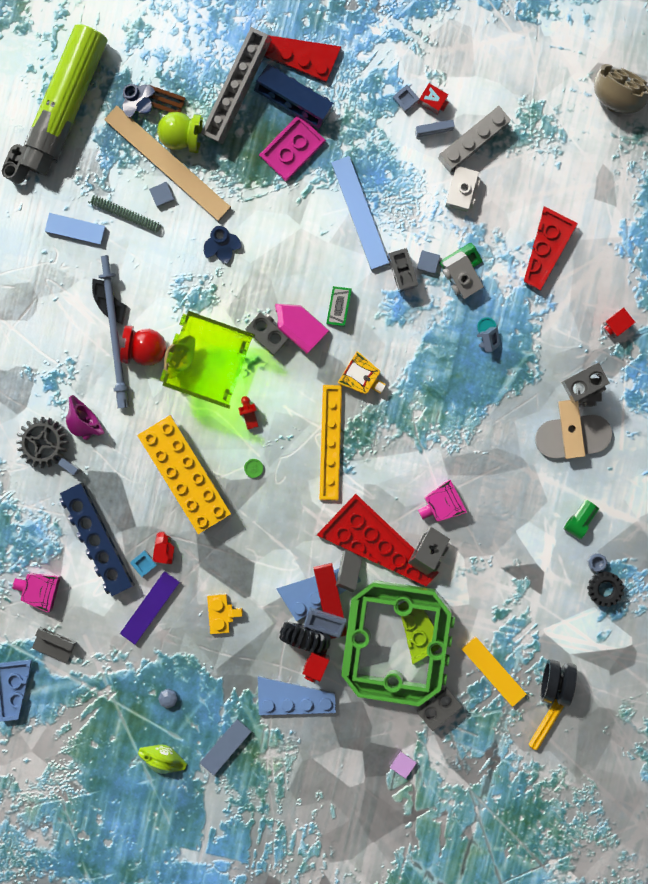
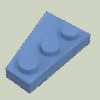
[0,659,32,722]

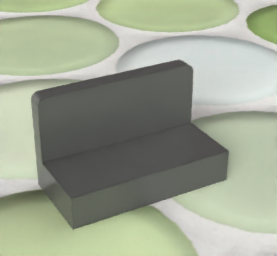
[32,627,76,663]

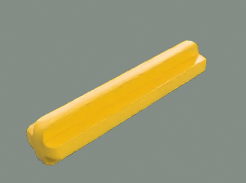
[529,699,564,750]

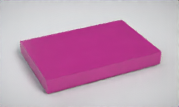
[259,116,326,182]

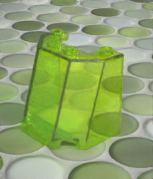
[159,311,255,409]

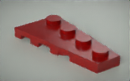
[264,35,341,83]

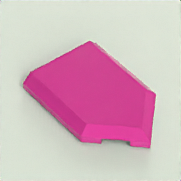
[275,304,330,354]

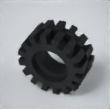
[587,571,624,607]

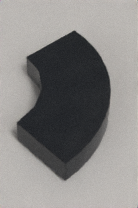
[92,279,127,324]

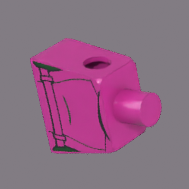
[418,479,467,522]
[12,573,61,613]

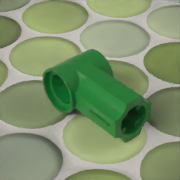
[563,499,600,540]

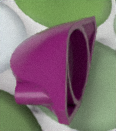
[66,395,105,441]

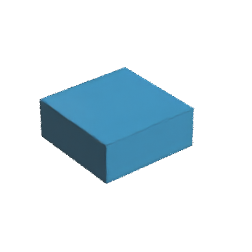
[130,550,157,577]

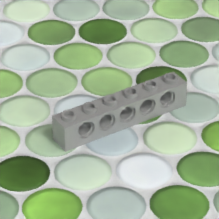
[201,27,272,145]

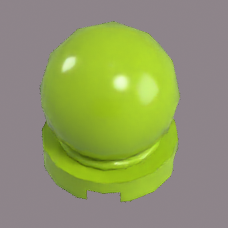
[157,112,203,153]

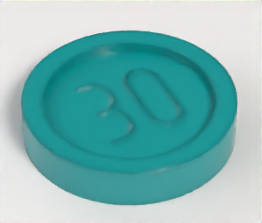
[477,317,497,333]

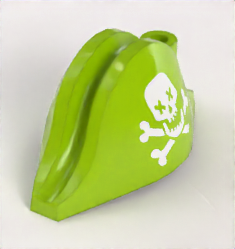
[138,745,187,774]

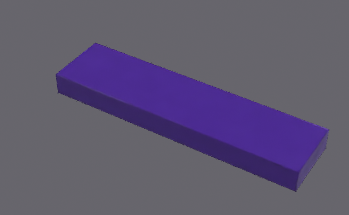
[120,571,180,645]

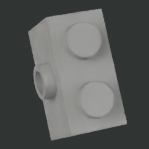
[442,251,484,299]

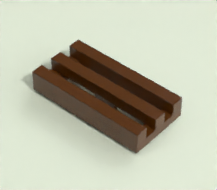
[149,85,186,113]

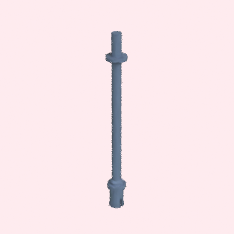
[98,255,130,409]

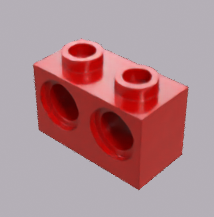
[302,652,330,683]

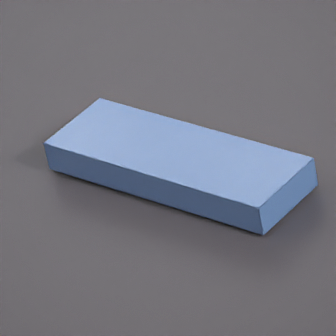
[45,213,106,245]

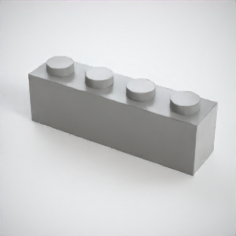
[438,106,511,173]

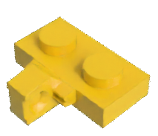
[207,594,243,634]

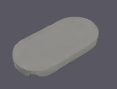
[535,415,612,458]

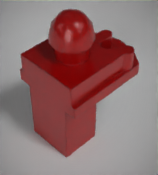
[238,396,259,430]

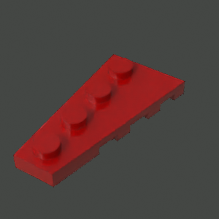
[524,206,578,291]

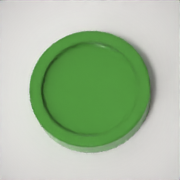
[244,459,263,478]

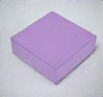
[390,751,417,779]

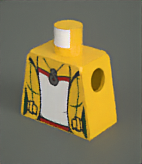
[338,351,386,395]

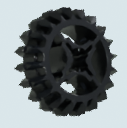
[279,621,331,654]

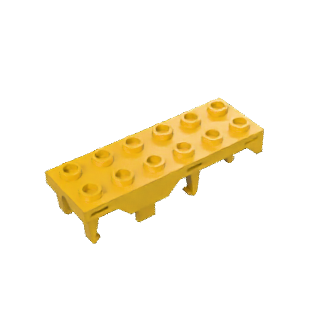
[137,415,231,534]

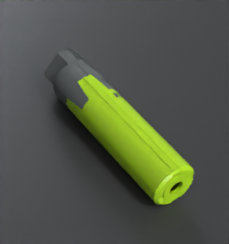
[1,24,108,184]

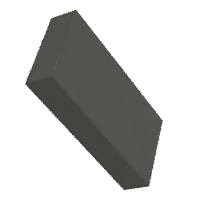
[336,550,362,593]

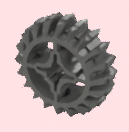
[16,416,69,468]

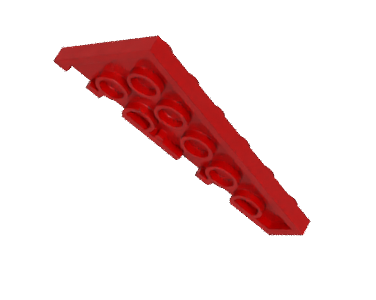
[317,493,439,586]

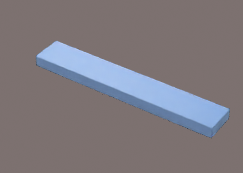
[331,156,389,270]

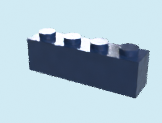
[254,64,334,129]

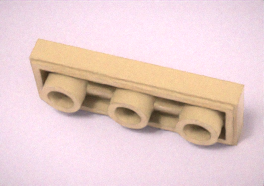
[558,400,585,459]

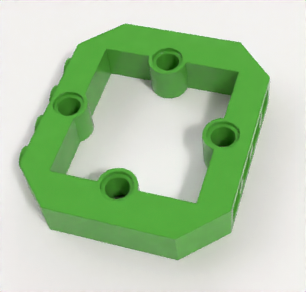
[341,580,455,706]

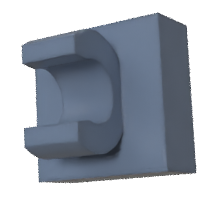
[477,327,501,352]

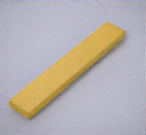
[319,385,342,500]

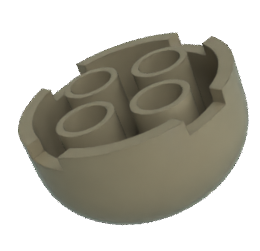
[594,64,648,114]

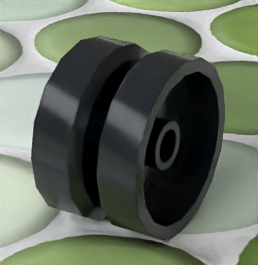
[540,659,577,707]

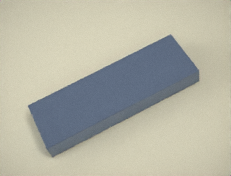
[200,718,251,775]

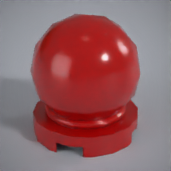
[120,325,166,366]

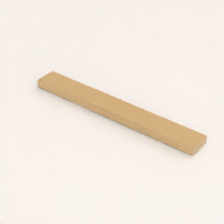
[104,106,231,222]

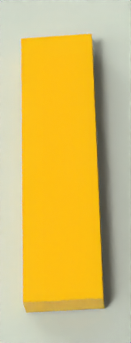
[461,636,527,707]

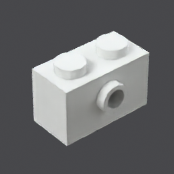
[445,166,481,212]

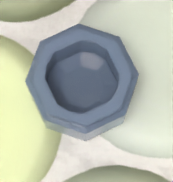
[587,553,607,572]
[158,688,178,709]

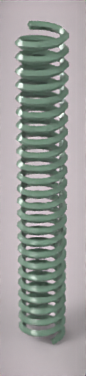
[88,194,162,233]

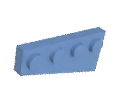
[276,568,361,621]
[258,676,336,715]

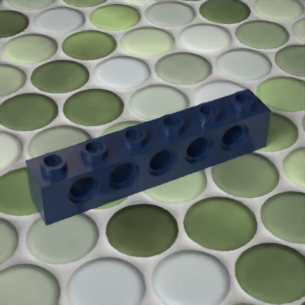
[59,483,134,596]

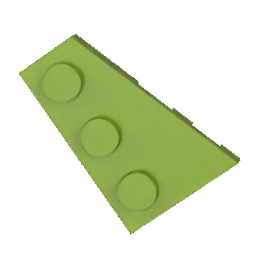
[399,601,441,664]

